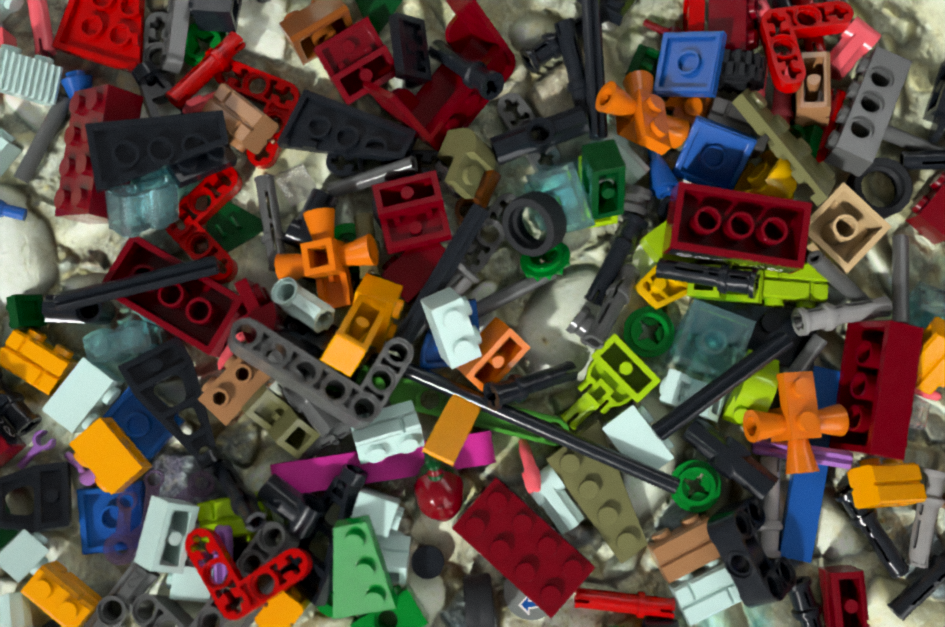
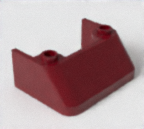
[362,0,515,151]

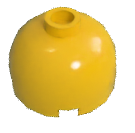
[734,149,798,200]

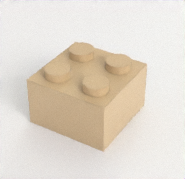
[806,182,892,274]

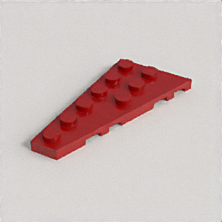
[52,0,145,73]

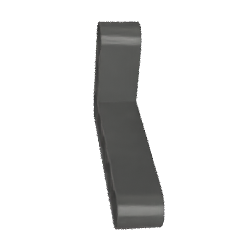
[228,318,414,429]
[131,522,300,627]

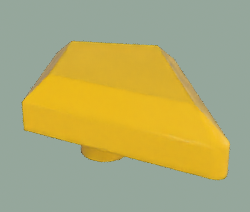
[633,265,688,310]

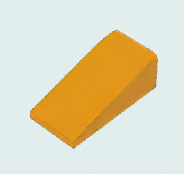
[422,395,481,466]

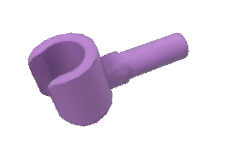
[17,430,56,469]
[64,451,97,487]

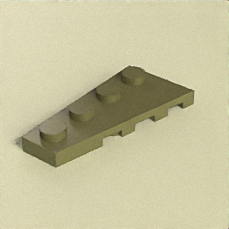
[732,88,836,207]
[544,419,648,564]

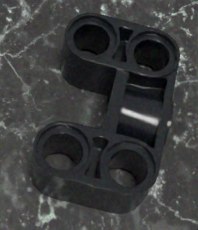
[707,496,797,608]

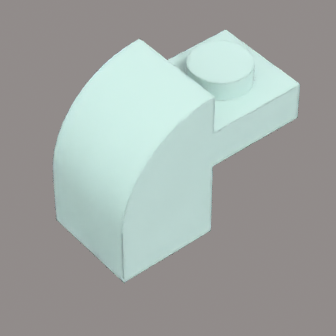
[659,368,726,422]

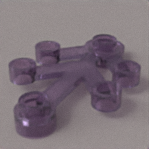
[103,469,215,565]

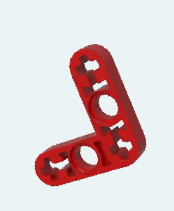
[758,1,854,93]
[214,60,301,170]
[164,167,243,284]
[185,528,312,620]

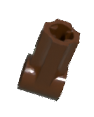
[454,170,502,226]

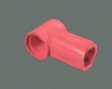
[830,16,882,81]

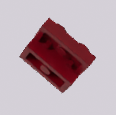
[313,16,396,105]
[372,170,452,254]
[234,278,287,344]

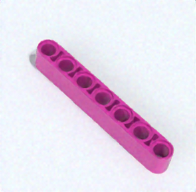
[270,430,496,493]

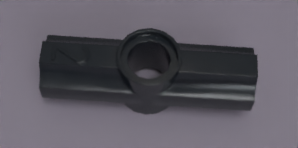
[489,106,589,166]
[681,416,779,501]

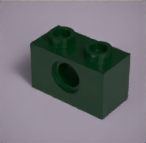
[582,139,626,220]

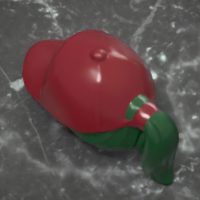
[414,434,464,522]

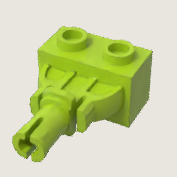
[560,333,661,430]

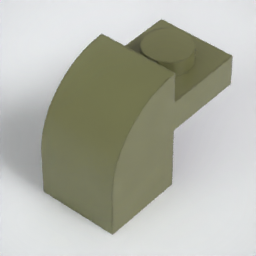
[437,128,496,199]
[241,384,320,459]

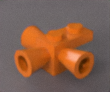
[595,70,690,155]
[274,208,379,310]
[743,371,849,474]

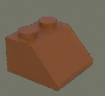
[279,0,353,65]

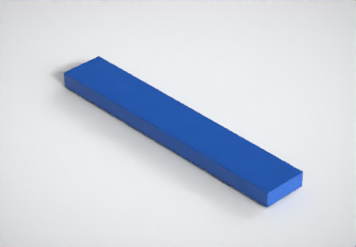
[778,366,841,563]

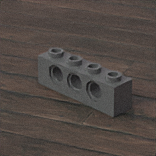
[824,46,912,177]

